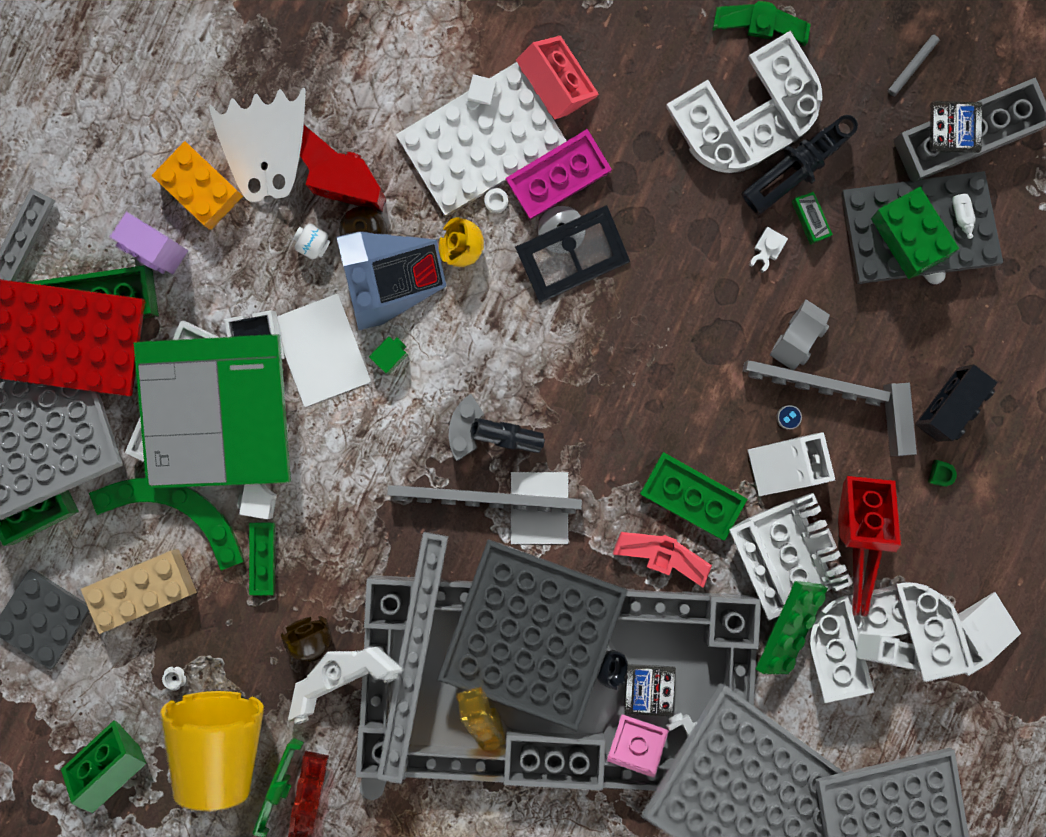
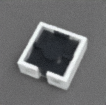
[224,310,285,359]

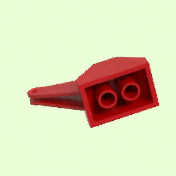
[300,125,386,212]
[838,476,901,617]

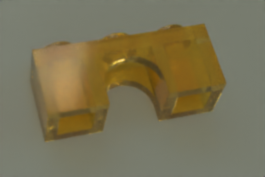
[457,687,506,750]

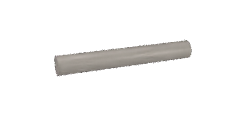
[888,35,940,96]

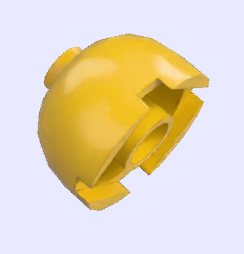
[439,217,484,267]

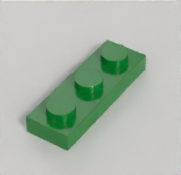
[249,522,275,595]

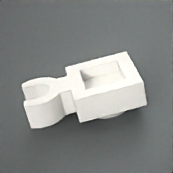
[749,227,788,273]

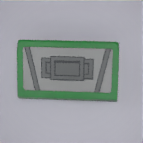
[791,192,833,245]

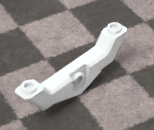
[287,647,403,724]

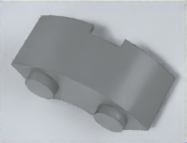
[770,300,830,370]
[449,393,485,461]

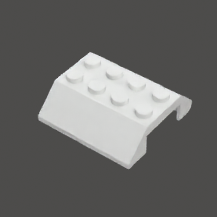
[729,493,853,620]

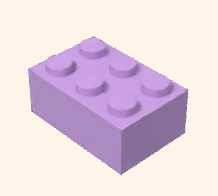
[110,212,188,274]

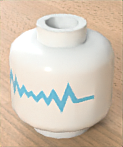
[293,224,330,260]

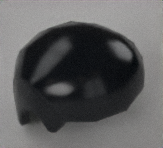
[597,650,628,690]

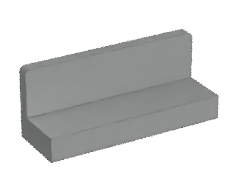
[883,383,917,456]

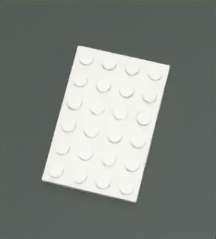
[396,62,567,217]

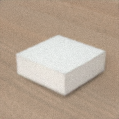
[467,74,497,106]

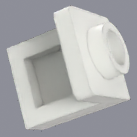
[665,712,697,737]

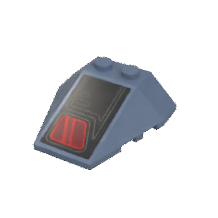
[336,231,446,330]

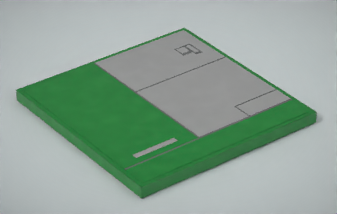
[134,334,291,489]

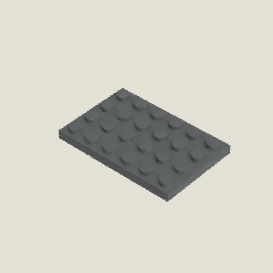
[841,171,1003,284]

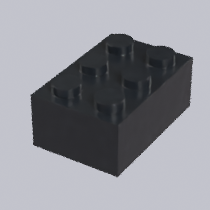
[915,364,998,442]

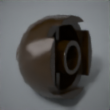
[339,206,388,236]
[281,616,332,662]

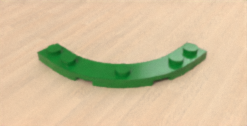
[89,478,245,570]

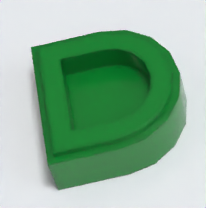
[928,460,957,487]

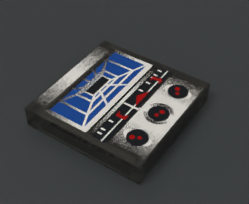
[930,101,982,153]
[624,664,676,717]

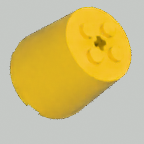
[161,691,264,811]

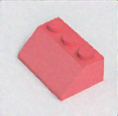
[516,35,599,120]

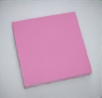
[607,714,669,777]

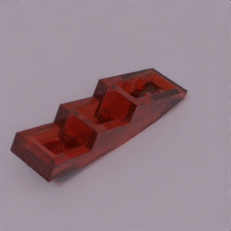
[288,751,329,837]

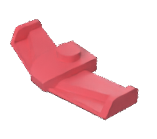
[612,532,712,588]

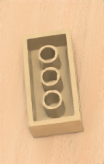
[81,548,197,634]

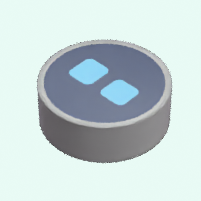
[776,405,802,429]

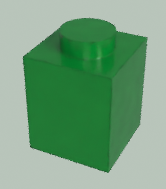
[369,336,408,375]

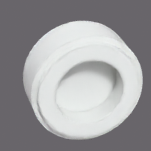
[484,188,508,213]

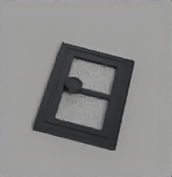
[515,205,630,303]

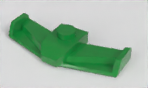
[712,1,811,46]
[253,738,304,837]

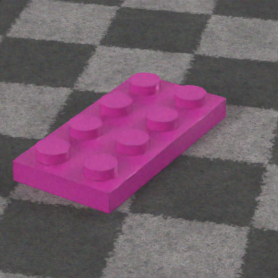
[505,129,612,220]

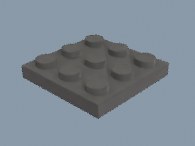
[0,569,90,670]

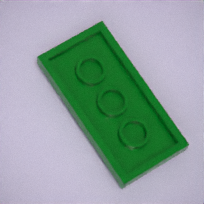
[639,452,748,541]
[756,581,828,675]

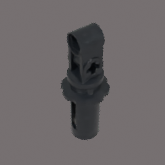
[741,115,858,215]

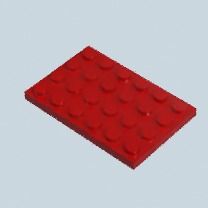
[0,279,145,396]

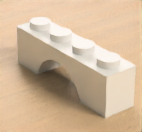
[237,424,289,519]
[856,633,920,671]

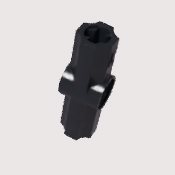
[470,418,545,453]

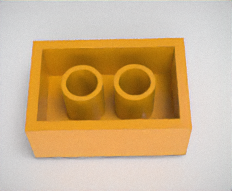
[151,141,243,230]

